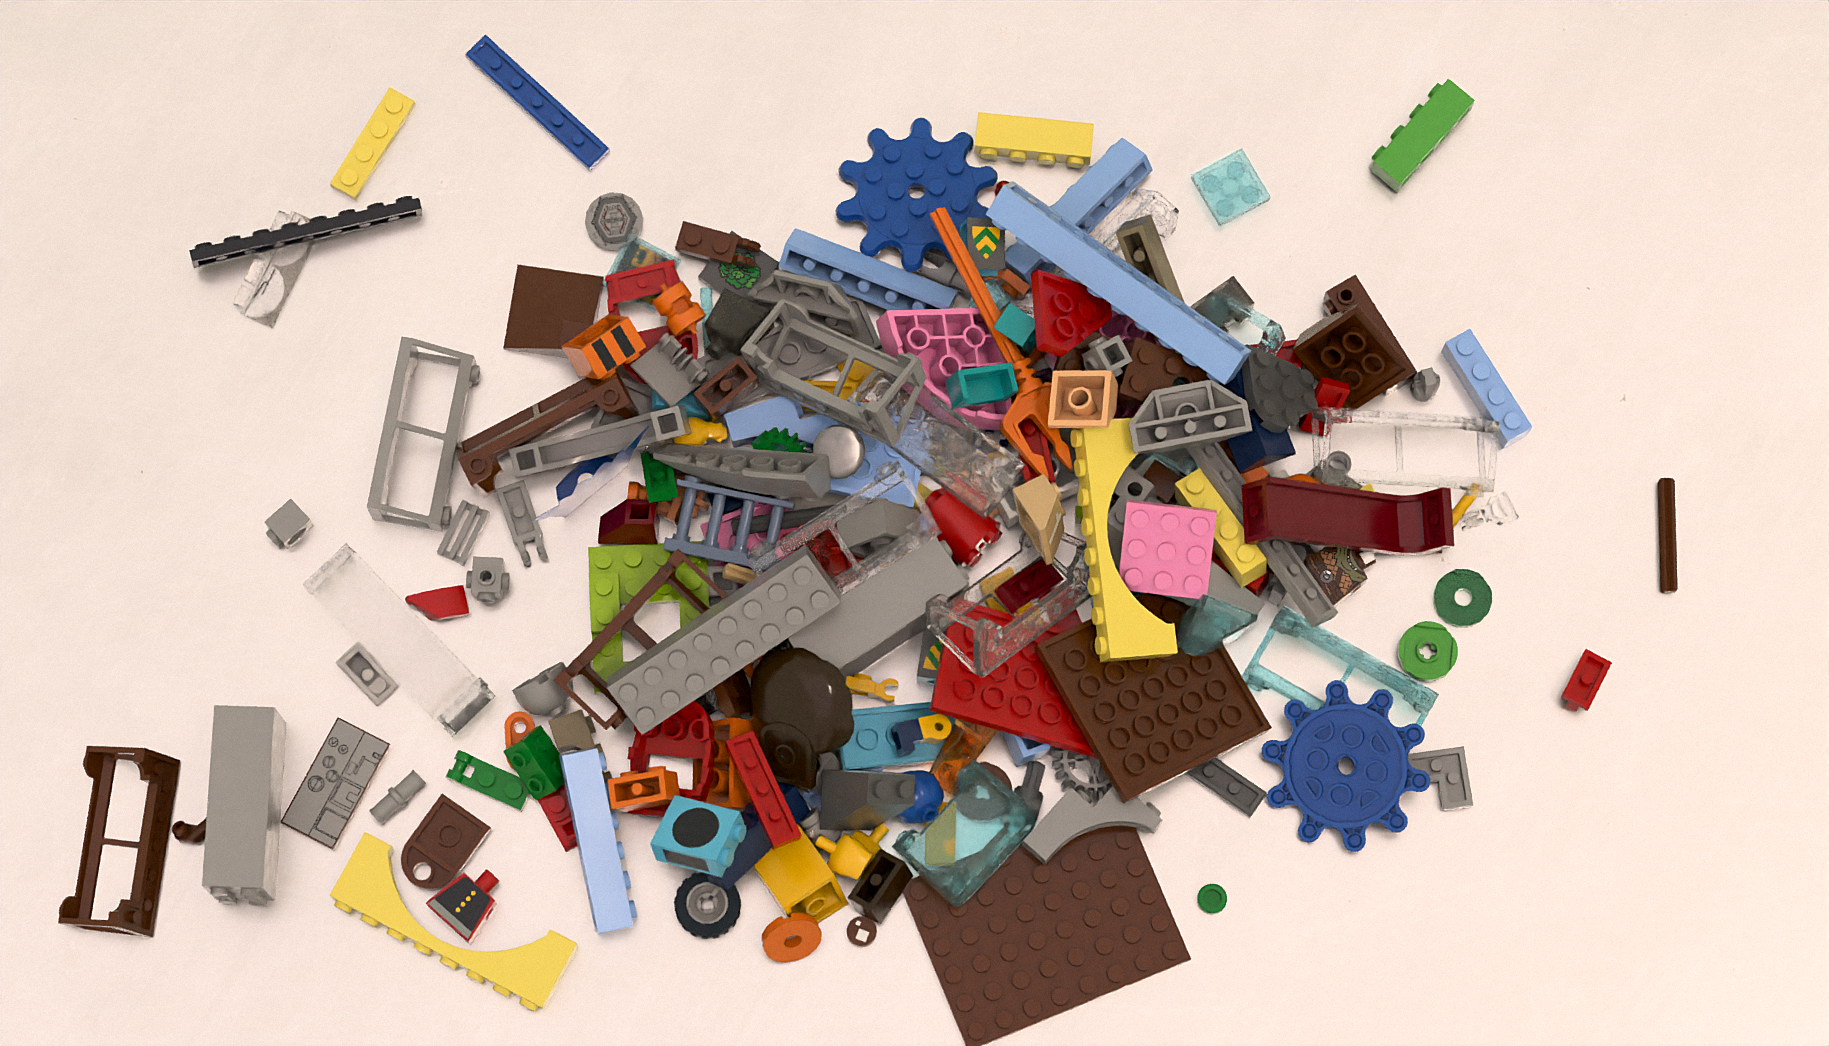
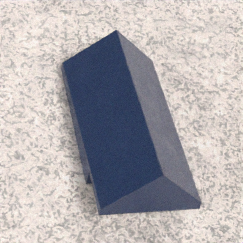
[1219,368,1296,474]

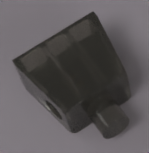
[704,288,775,360]

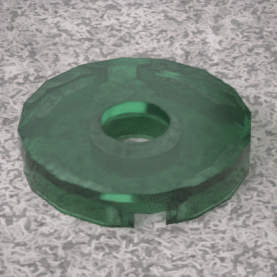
[1433,569,1492,628]

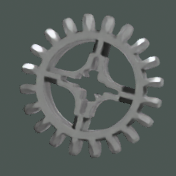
[1052,749,1113,802]

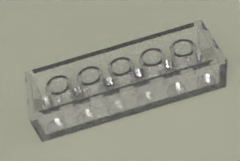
[847,369,1025,519]

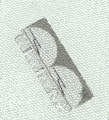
[232,210,316,328]

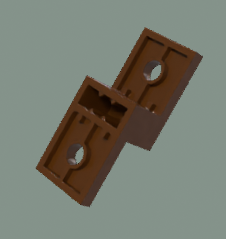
[1050,332,1211,410]

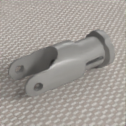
[915,251,973,300]

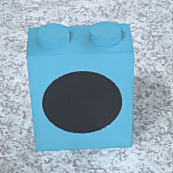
[650,795,746,877]

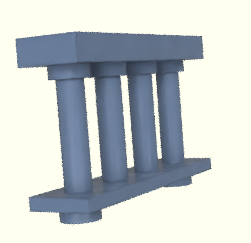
[663,475,795,571]

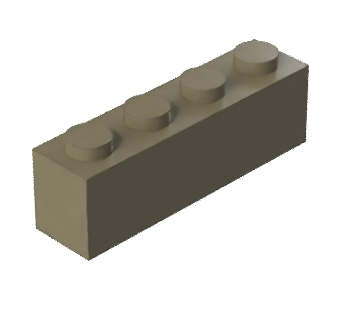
[1115,214,1185,341]

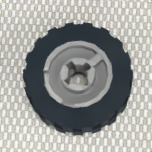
[674,872,741,939]

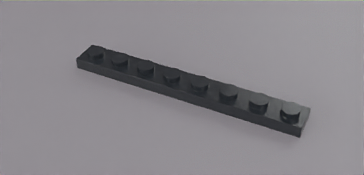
[189,196,422,268]

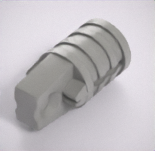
[1410,367,1440,402]

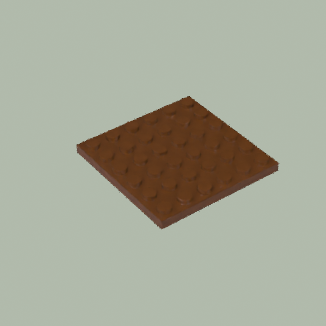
[1034,593,1272,804]

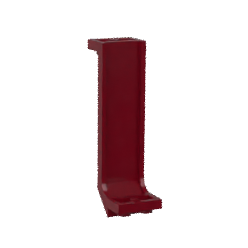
[1241,477,1455,556]

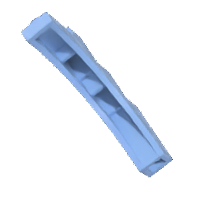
[723,396,841,451]

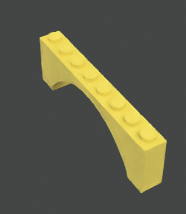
[1070,418,1178,662]
[330,832,578,1012]

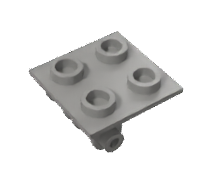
[630,333,709,407]

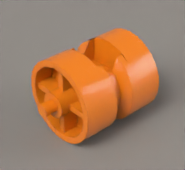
[652,281,706,337]

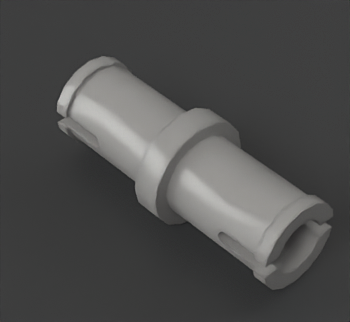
[369,770,426,824]

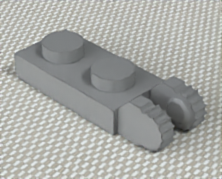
[496,480,548,566]

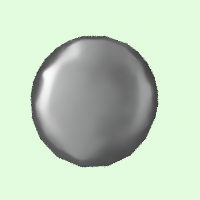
[813,424,865,479]

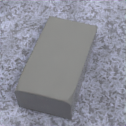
[335,642,399,706]

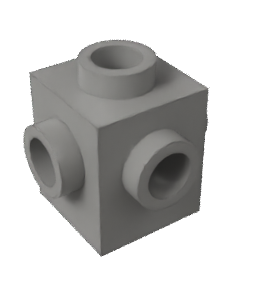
[1081,335,1133,377]
[466,556,510,603]

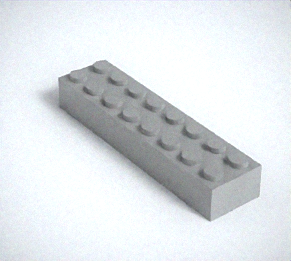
[607,544,841,735]

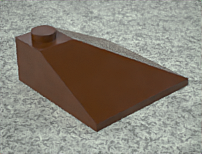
[503,264,604,359]
[1292,303,1415,415]

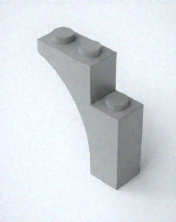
[1022,786,1163,865]

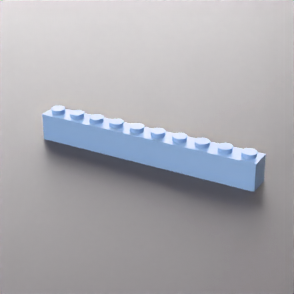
[986,181,1252,385]

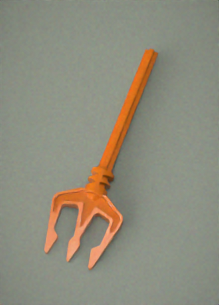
[929,207,1073,479]

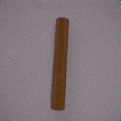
[1658,478,1678,593]

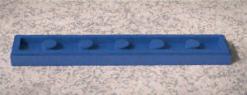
[465,34,610,171]

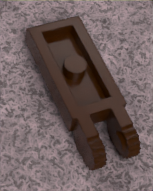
[675,221,761,269]

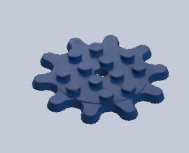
[835,117,998,272]
[1262,680,1431,852]

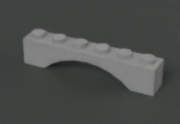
[509,405,692,478]

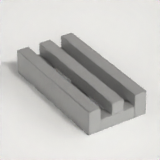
[437,499,490,566]

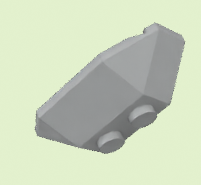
[747,270,862,337]
[1129,380,1253,454]

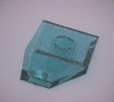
[1176,594,1258,656]

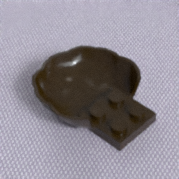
[749,648,854,790]

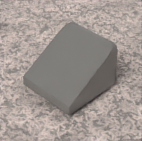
[707,566,738,597]

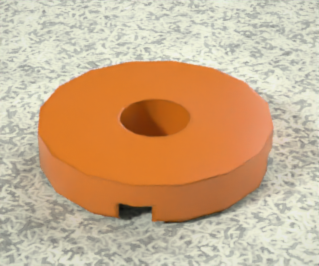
[761,912,822,962]

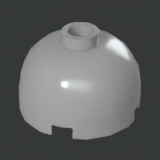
[512,662,573,717]

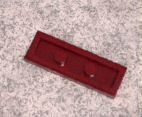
[993,558,1064,615]

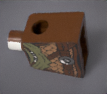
[1303,547,1376,607]

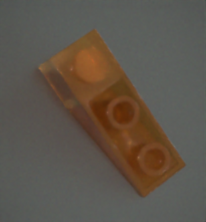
[929,719,998,795]

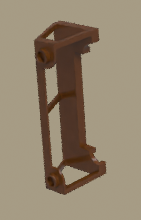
[457,368,640,498]
[58,746,180,937]

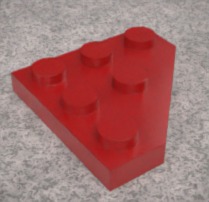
[1031,269,1112,357]

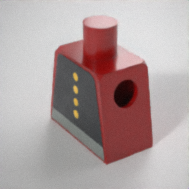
[426,869,499,945]

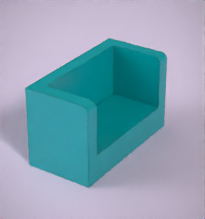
[994,303,1037,355]
[945,362,1018,409]

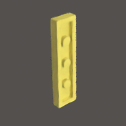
[330,87,416,201]

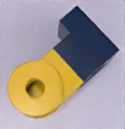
[891,714,952,757]

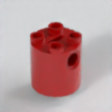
[920,484,1003,568]

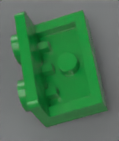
[504,725,564,800]

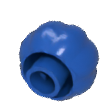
[896,770,944,824]

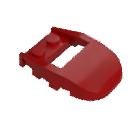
[605,259,698,384]
[627,701,714,817]

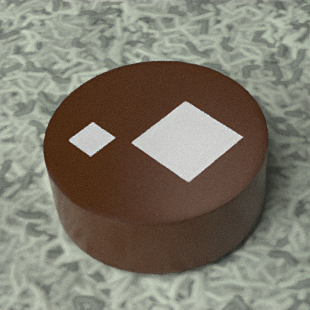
[847,916,877,947]

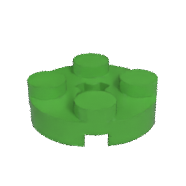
[1397,621,1458,682]

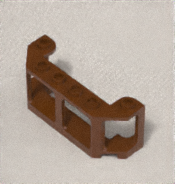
[553,549,728,730]

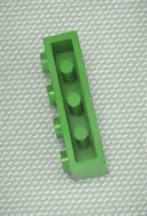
[1371,78,1475,192]

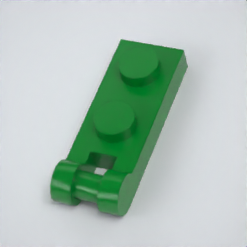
[640,451,678,503]
[445,750,531,812]

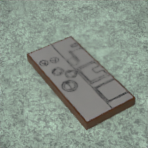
[280,717,391,851]

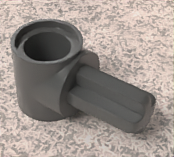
[1008,761,1046,821]

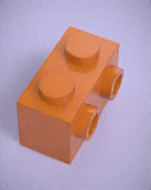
[608,766,680,812]

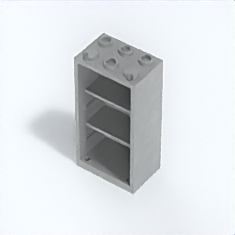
[785,535,970,682]
[202,705,287,905]

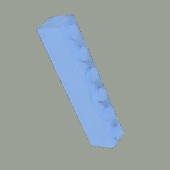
[1005,137,1153,290]
[778,228,958,310]
[559,747,637,934]

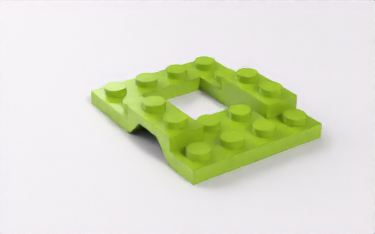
[588,541,709,695]

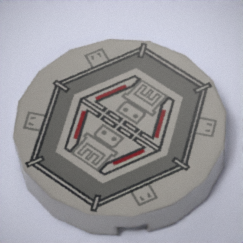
[585,192,643,251]

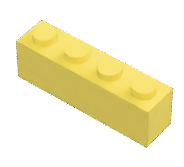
[974,112,1094,168]
[1175,468,1267,588]

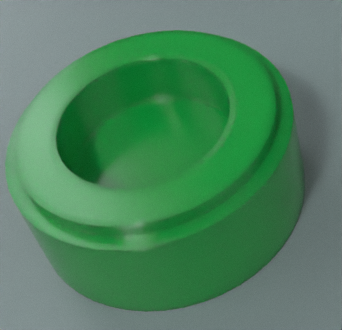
[1197,884,1227,915]

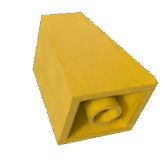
[753,825,849,923]

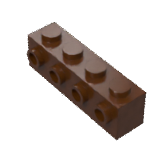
[1322,274,1417,397]

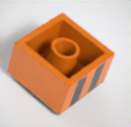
[561,314,646,380]

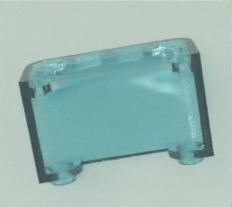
[892,759,1036,907]

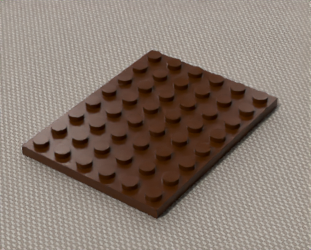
[902,804,1191,1046]

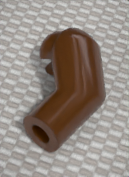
[172,818,206,844]

